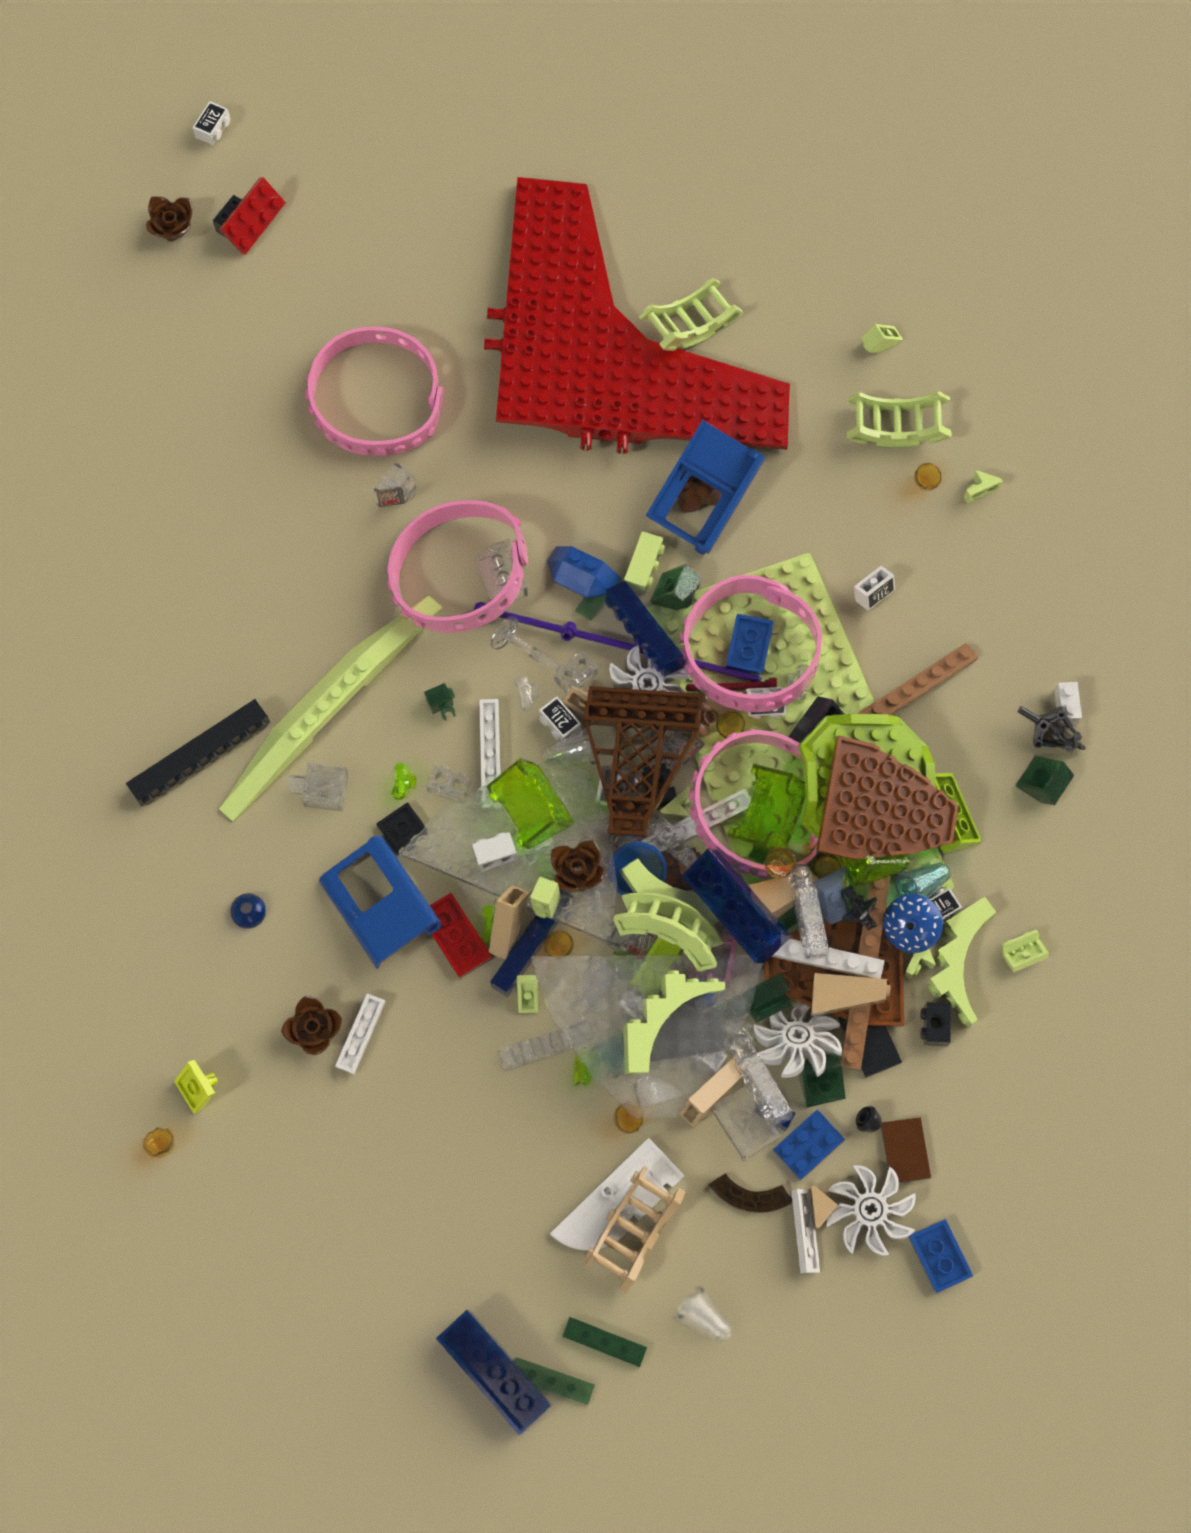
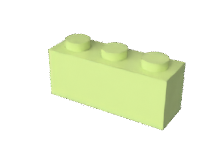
[624,531,665,594]

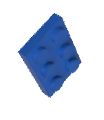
[726,614,774,675]
[773,1109,845,1181]
[908,1219,973,1294]

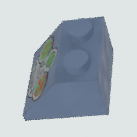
[811,867,852,925]

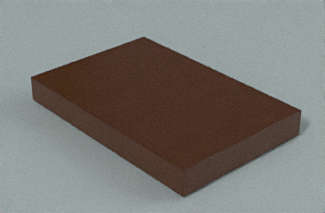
[881,1117,931,1183]

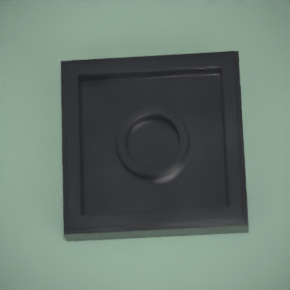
[376,802,430,855]

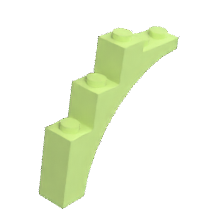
[619,859,749,925]
[928,897,996,1028]
[623,971,725,1074]

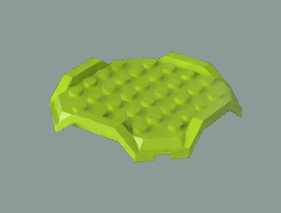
[798,714,936,838]

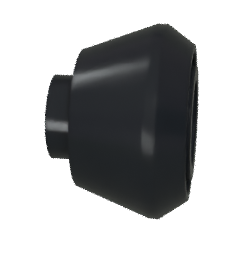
[856,1106,882,1133]

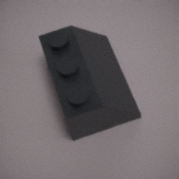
[788,696,844,747]

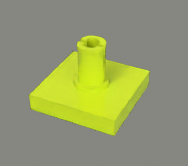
[174,1060,218,1114]

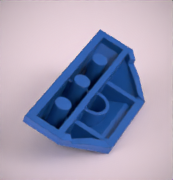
[547,546,621,598]

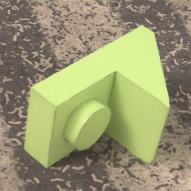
[964,471,1003,503]
[659,786,691,820]
[903,949,935,979]
[517,975,538,1013]

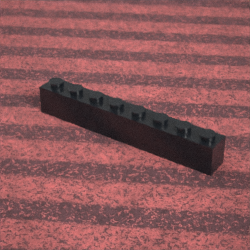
[126,699,270,807]

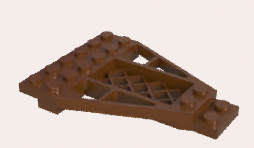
[583,686,704,838]

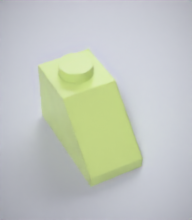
[861,324,903,353]

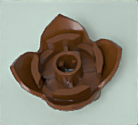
[146,196,193,242]
[678,472,721,513]
[551,840,605,892]
[281,995,342,1055]

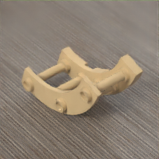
[584,1166,686,1294]

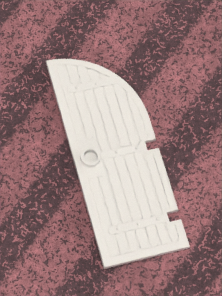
[550,1138,684,1250]

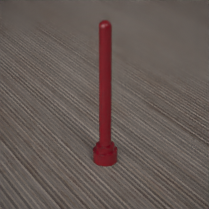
[685,677,777,692]

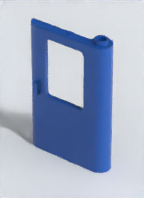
[645,420,766,555]
[319,836,442,969]

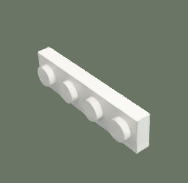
[335,993,386,1075]
[791,1189,820,1274]

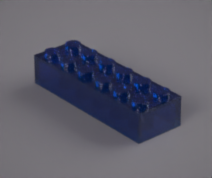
[682,848,791,964]
[436,1309,553,1435]

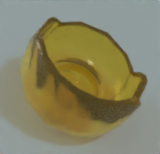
[914,462,941,491]
[716,711,746,739]
[764,847,796,879]
[812,853,842,879]
[544,930,574,960]
[613,1102,644,1134]
[143,1127,175,1159]

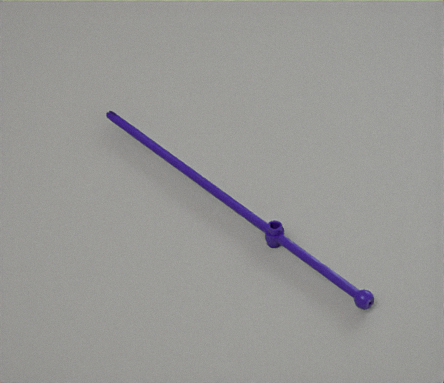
[474,602,762,682]

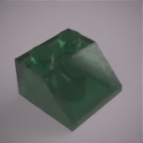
[650,564,702,611]
[1015,756,1074,806]
[799,1053,846,1107]

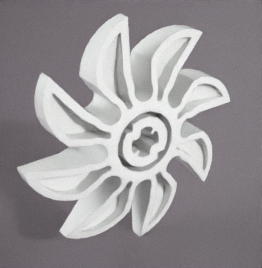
[609,645,691,693]
[754,1004,842,1078]
[827,1165,916,1256]

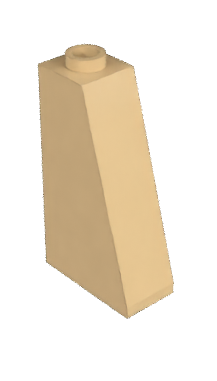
[739,870,819,926]
[489,885,530,960]
[811,973,890,1016]
[679,1054,751,1128]

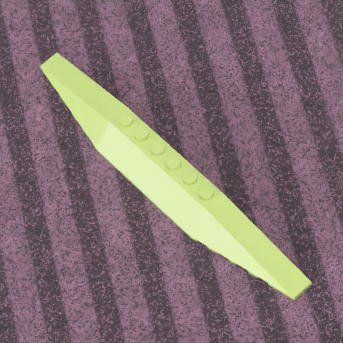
[219,596,442,822]

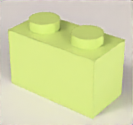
[530,877,561,918]

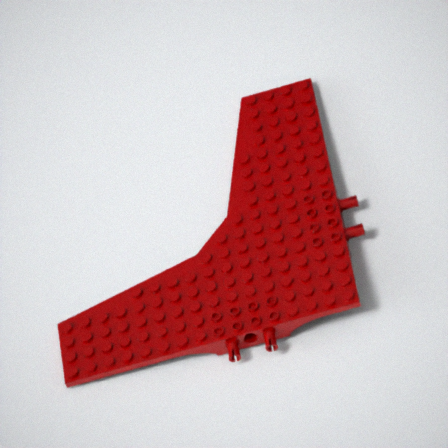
[484,177,790,454]

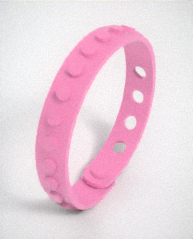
[305,327,444,456]
[387,500,528,633]
[680,575,822,712]
[689,729,818,879]

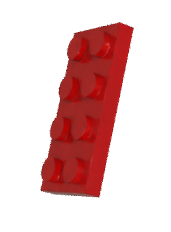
[219,177,286,255]
[430,892,493,979]

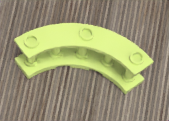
[639,278,744,351]
[846,392,951,447]
[613,892,724,972]

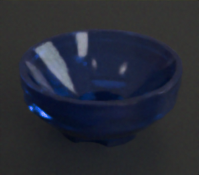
[230,893,266,929]

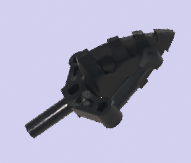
[1017,706,1086,752]
[842,885,878,931]

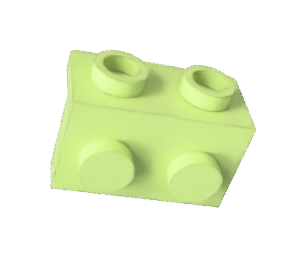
[1002,930,1049,973]

